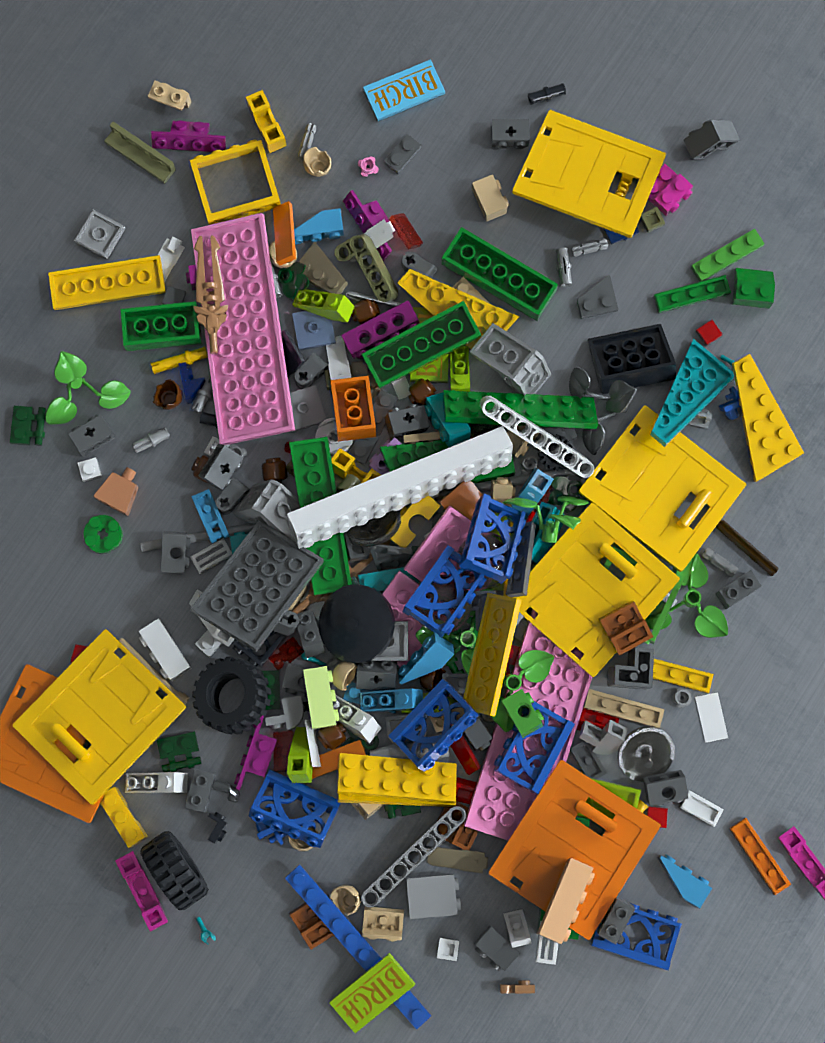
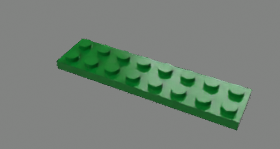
[443,390,598,429]
[289,437,352,595]

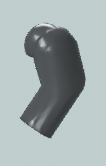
[213,780,240,803]

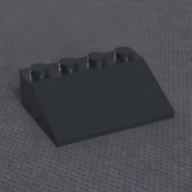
[588,324,676,395]

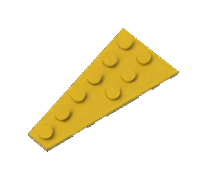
[397,269,520,349]
[732,354,804,482]

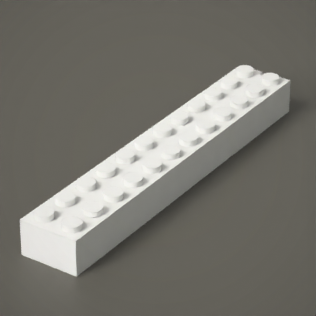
[287,426,513,549]

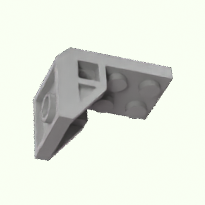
[470,323,551,395]
[233,479,300,542]

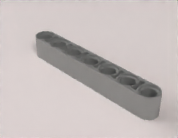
[361,806,467,907]

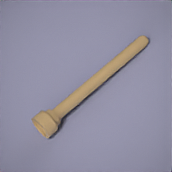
[118,638,190,704]

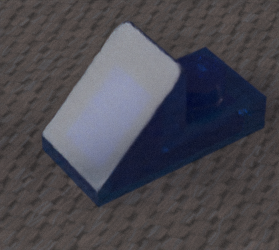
[178,362,206,404]

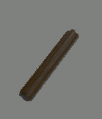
[716,519,779,576]

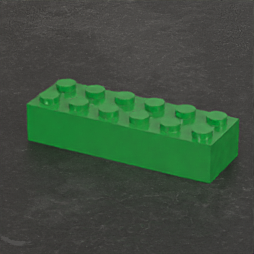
[441,227,558,321]
[362,301,481,389]

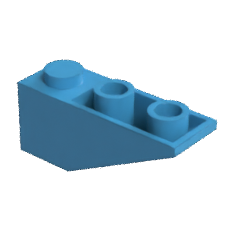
[294,208,344,244]
[507,467,554,521]
[398,632,454,684]
[360,688,423,712]
[658,854,712,909]

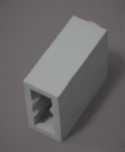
[406,874,461,919]

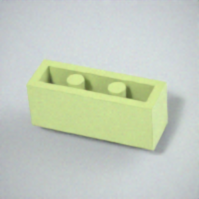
[303,666,339,730]

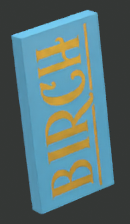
[363,59,445,121]

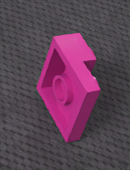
[648,164,693,216]

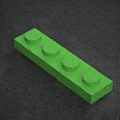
[691,229,765,282]

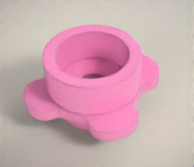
[358,156,379,177]

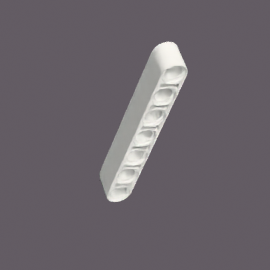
[480,396,594,478]

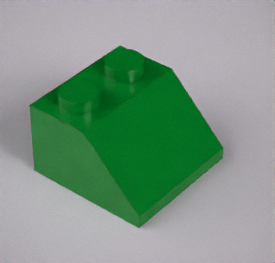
[732,268,775,309]

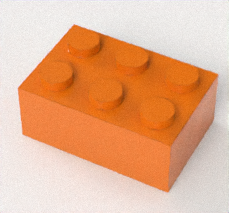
[330,376,376,442]

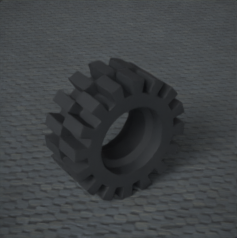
[538,434,573,471]

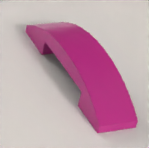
[778,826,825,900]
[115,851,168,932]

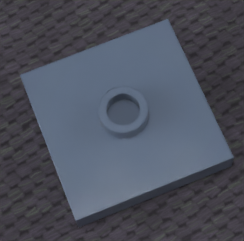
[292,311,336,351]

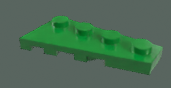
[379,440,448,472]

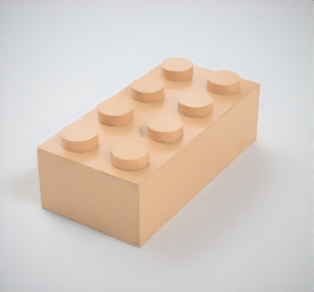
[537,858,595,944]

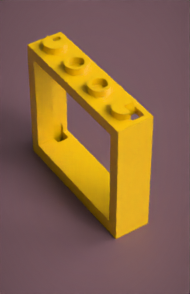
[190,140,281,225]

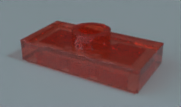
[389,213,423,250]
[273,731,294,772]

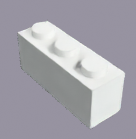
[139,618,192,681]

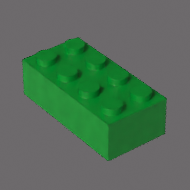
[120,301,202,351]

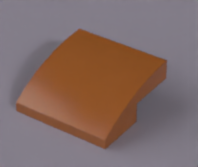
[439,481,482,521]
[599,600,653,656]
[437,802,479,850]
[289,903,334,950]

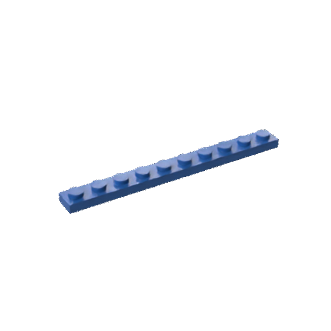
[285,865,431,1030]

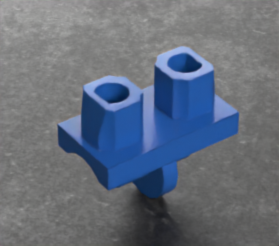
[719,386,740,420]
[255,814,290,845]

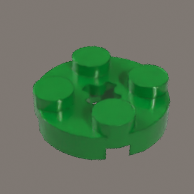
[83,515,123,554]

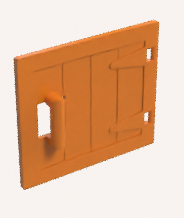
[0,664,104,823]
[488,760,661,940]

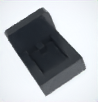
[208,812,228,844]

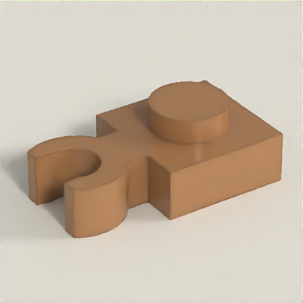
[500,980,535,994]

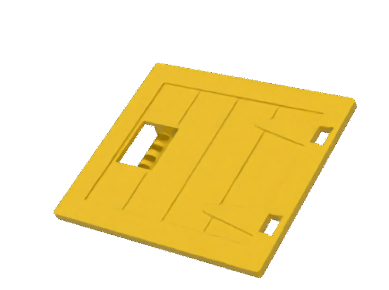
[512,110,666,238]
[578,405,746,572]
[512,503,680,677]
[13,629,186,805]

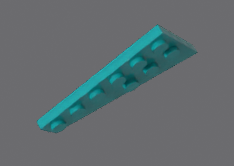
[650,339,734,447]

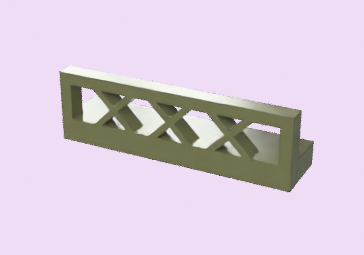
[104,122,176,184]

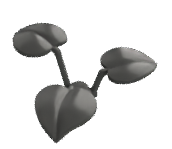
[569,368,637,455]

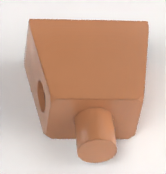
[93,467,138,516]

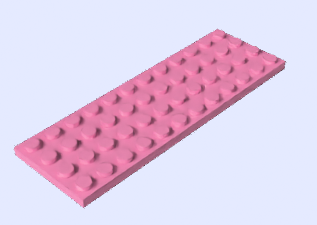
[191,213,295,445]
[463,609,592,841]

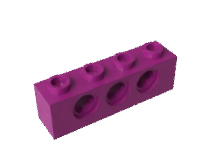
[341,300,420,359]

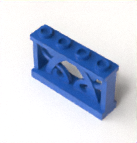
[459,493,526,584]
[402,545,487,638]
[389,679,479,772]
[494,701,575,794]
[248,769,341,848]
[590,903,682,971]

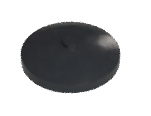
[319,584,395,663]

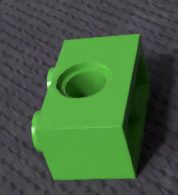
[502,689,544,738]

